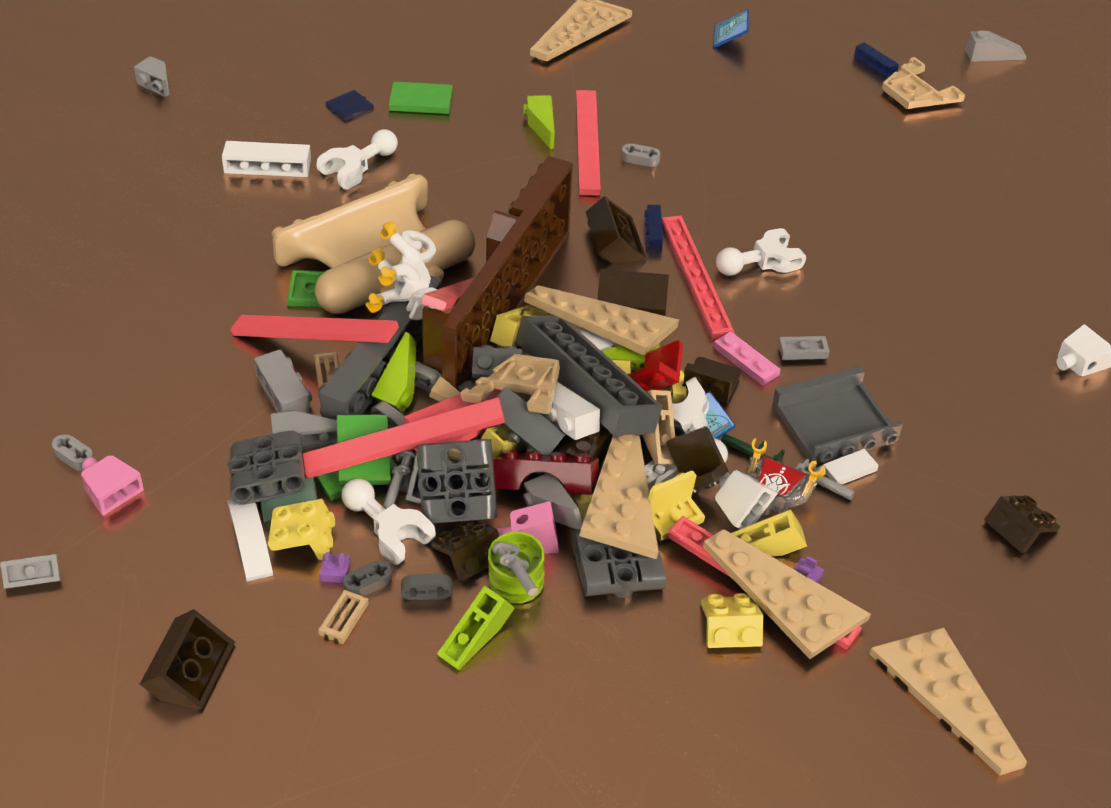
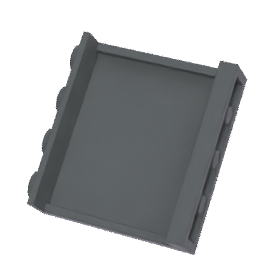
[772,366,903,464]

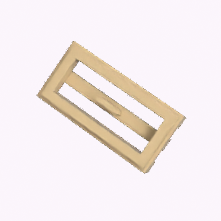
[314,352,340,391]
[318,590,369,644]

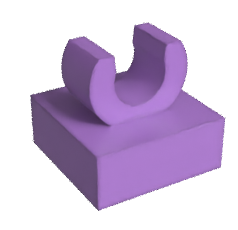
[319,552,351,583]
[793,556,824,583]

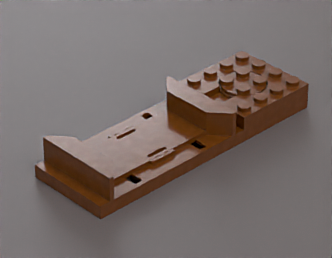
[422,156,573,389]

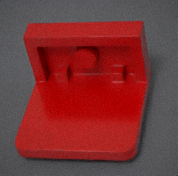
[628,340,683,391]

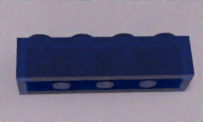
[854,42,899,78]
[644,205,663,250]

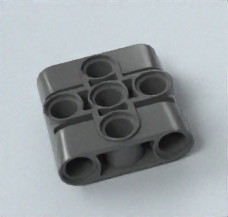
[227,430,305,505]
[416,439,497,523]
[572,529,666,598]

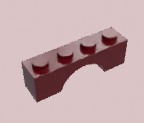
[493,449,599,494]

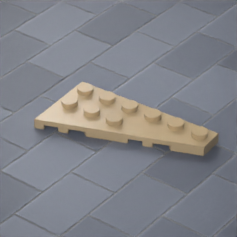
[530,0,632,61]
[524,285,679,356]
[579,434,659,559]
[703,529,871,659]
[869,628,1027,776]

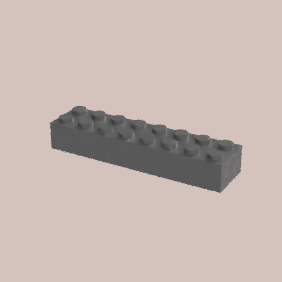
[318,275,442,420]
[516,315,663,437]

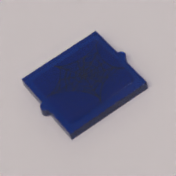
[326,90,374,121]

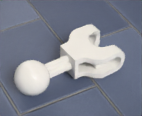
[316,129,398,190]
[716,228,806,276]
[672,377,728,463]
[342,479,436,565]

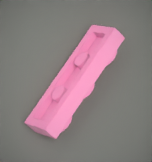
[713,331,781,386]

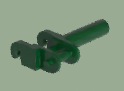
[721,434,785,466]

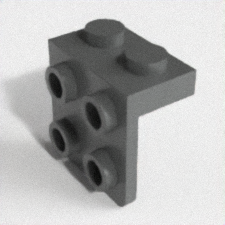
[472,345,522,378]

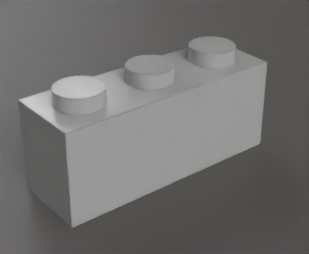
[254,349,312,413]

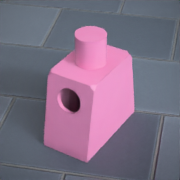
[81,456,144,516]
[497,501,559,554]

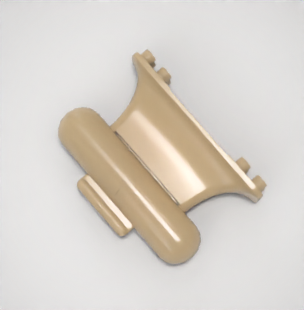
[272,174,476,314]

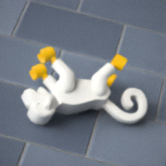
[366,221,440,320]

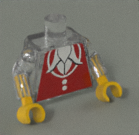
[745,438,825,515]

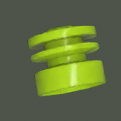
[488,532,544,603]

